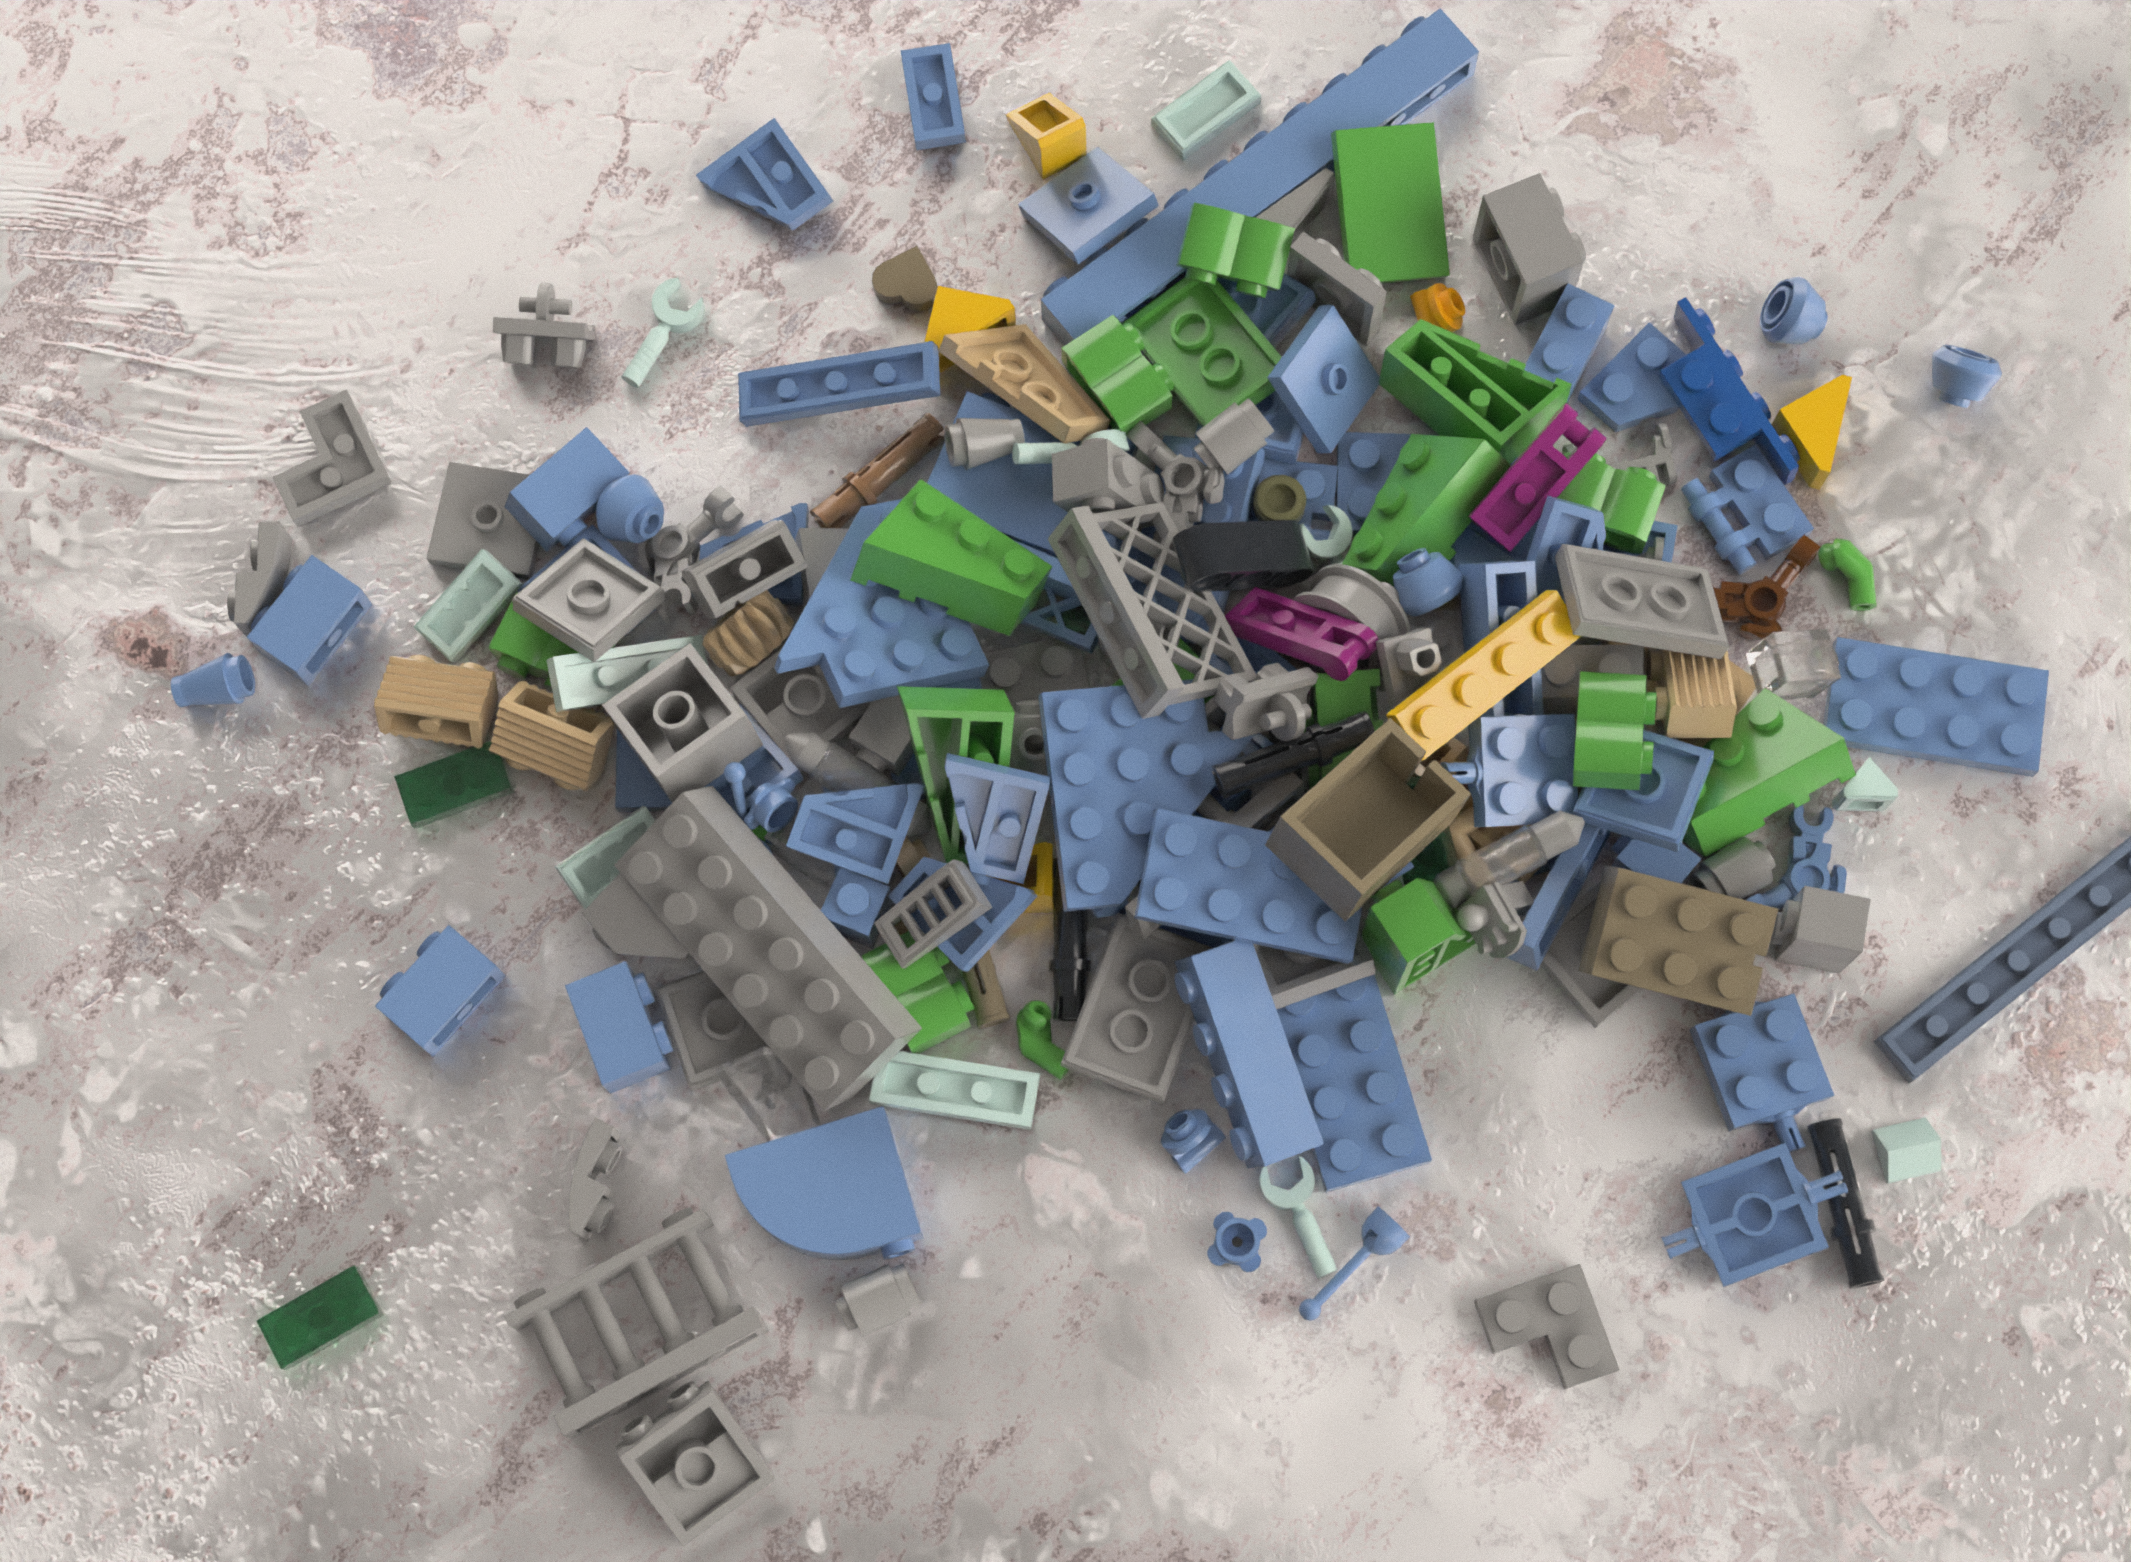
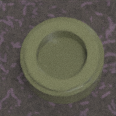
[1253,475,1306,522]

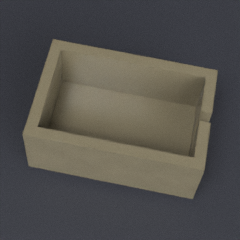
[1265,718,1471,922]
[1578,865,1778,1016]

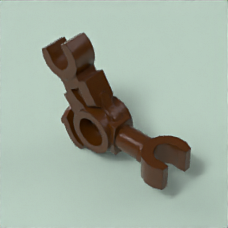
[1712,534,1821,640]

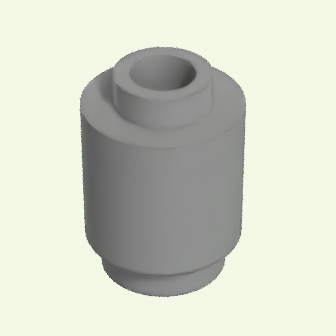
[1193,398,1274,475]
[1691,837,1776,900]
[835,1263,922,1337]

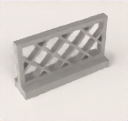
[1048,502,1256,719]

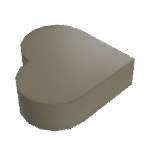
[872,246,938,311]

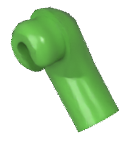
[1818,538,1877,611]
[1016,1000,1069,1081]

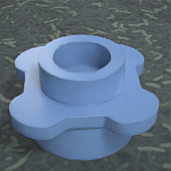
[744,778,798,832]
[1207,1212,1267,1272]

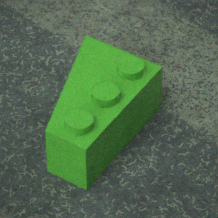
[850,479,1053,636]

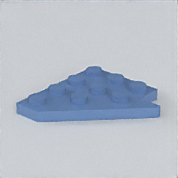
[774,499,989,708]
[1038,679,1254,912]

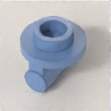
[1161,1109,1226,1174]

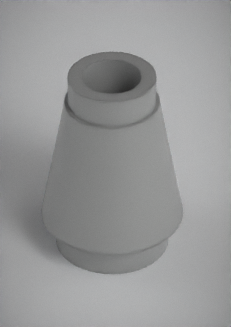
[944,418,1025,470]

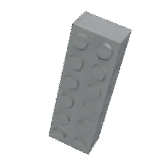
[614,786,922,1111]

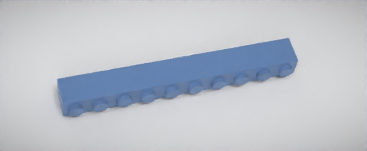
[1041,8,1479,346]

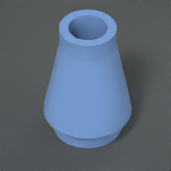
[171,653,255,708]

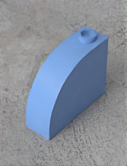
[927,391,1068,558]
[725,1106,924,1260]

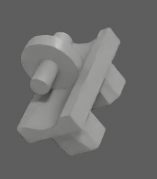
[493,283,595,368]
[1376,627,1442,711]
[1214,663,1318,741]

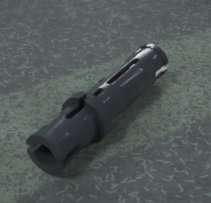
[1212,711,1375,799]
[1049,858,1091,1022]
[1807,1118,1884,1289]

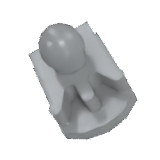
[1456,881,1534,958]

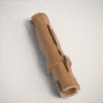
[810,413,945,529]

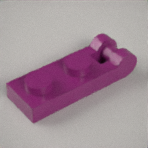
[1468,403,1607,552]
[1225,587,1379,681]

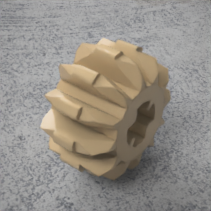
[702,590,794,676]

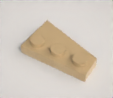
[938,324,1111,443]

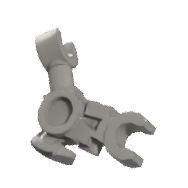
[1126,420,1224,543]
[637,486,744,621]

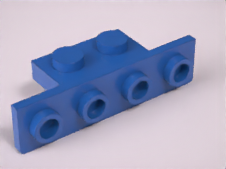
[1659,297,1800,485]

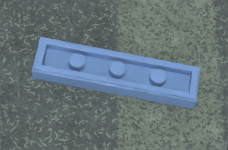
[738,341,941,427]

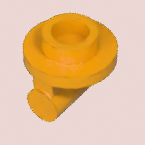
[1410,283,1465,333]

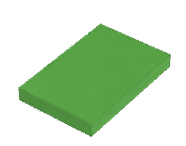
[1331,122,1450,284]
[1121,277,1282,427]

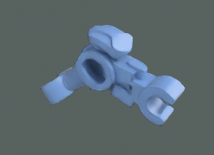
[1746,805,1847,909]

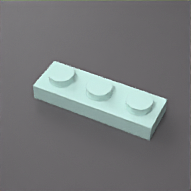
[546,635,708,712]
[869,1051,1040,1130]

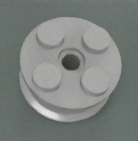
[1292,563,1410,676]

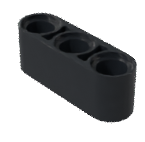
[1173,520,1315,592]

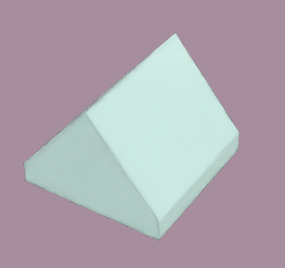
[1832,757,1898,811]
[1871,1117,1941,1184]

